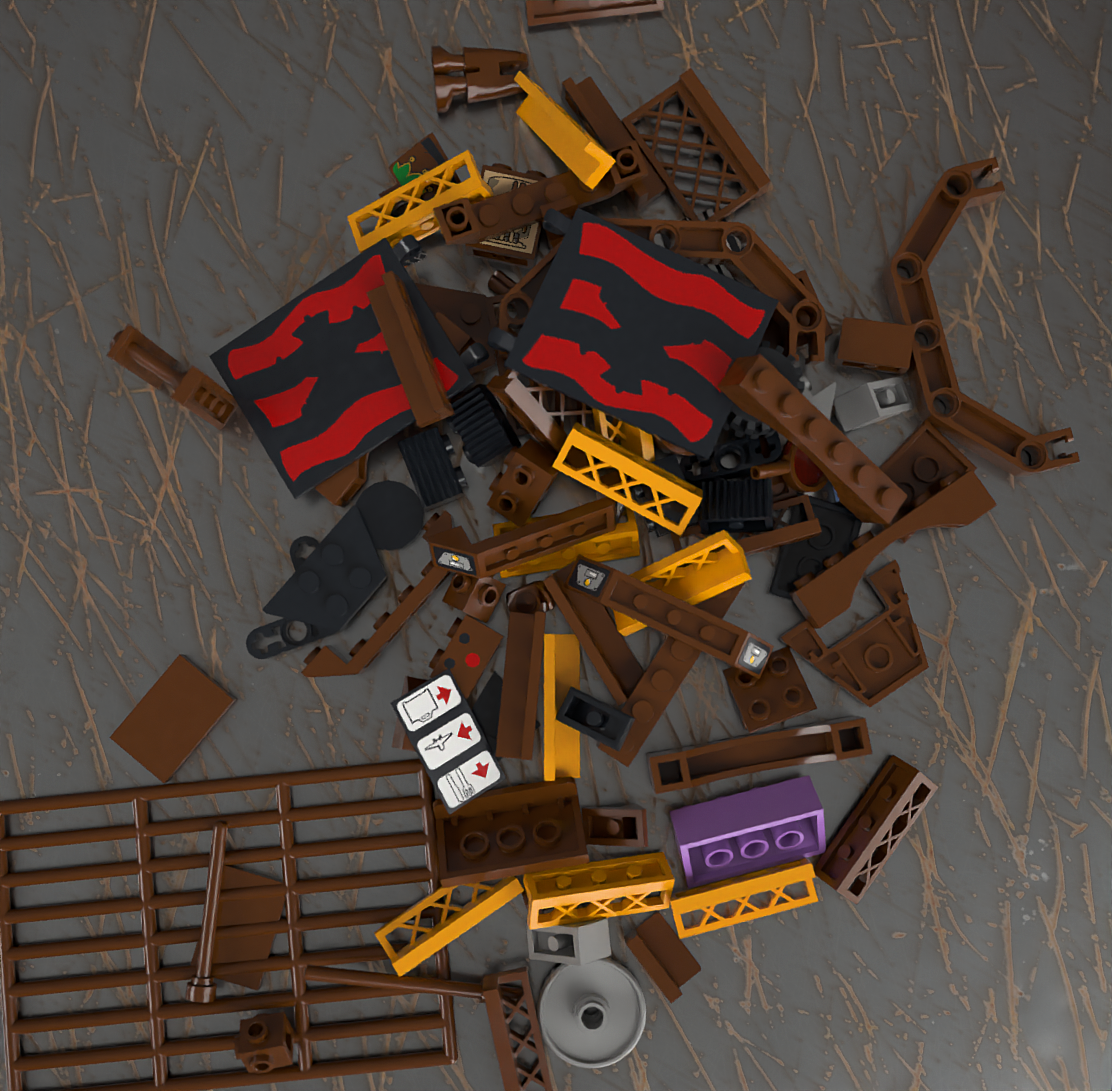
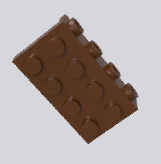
[433,777,589,888]

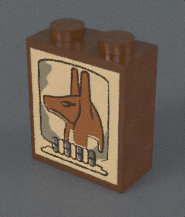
[465,163,547,269]

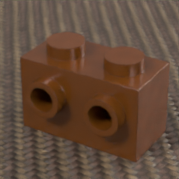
[487,439,565,527]

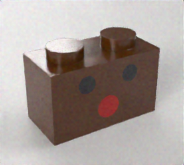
[428,614,505,699]

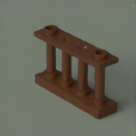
[106,324,238,431]

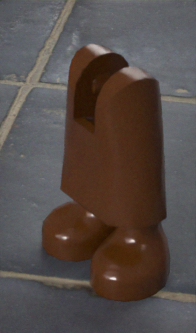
[431,46,530,113]

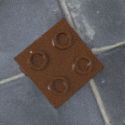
[722,646,817,734]

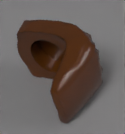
[506,580,556,614]

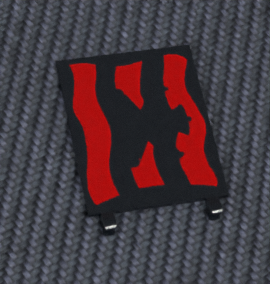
[488,208,779,460]
[209,235,489,499]

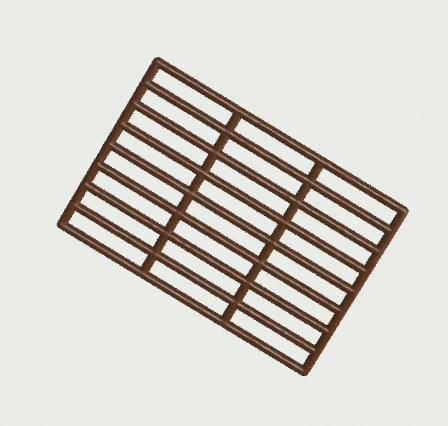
[0,759,458,1091]

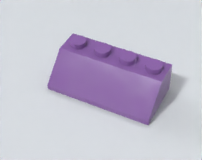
[669,775,826,888]

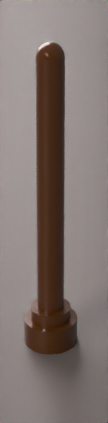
[185,820,228,1002]

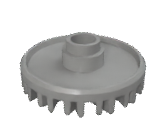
[537,956,646,1068]

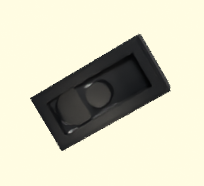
[555,686,636,752]

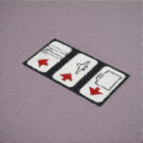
[391,668,506,815]

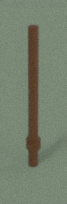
[305,965,524,1004]

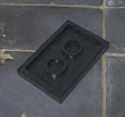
[767,492,862,602]

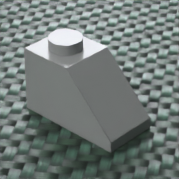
[833,376,914,432]
[526,918,611,966]

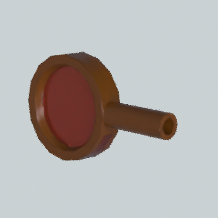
[750,440,829,492]

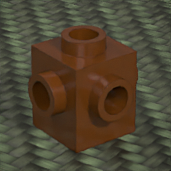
[442,573,506,623]
[234,1012,293,1073]

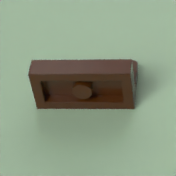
[834,317,915,375]
[624,911,701,1004]

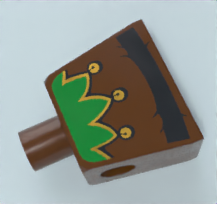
[378,132,461,211]

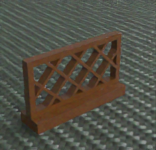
[621,68,771,221]
[486,369,620,485]

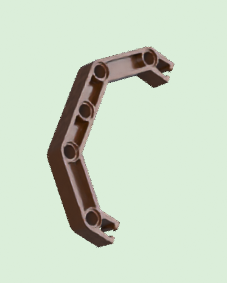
[882,157,1080,477]
[498,218,825,365]

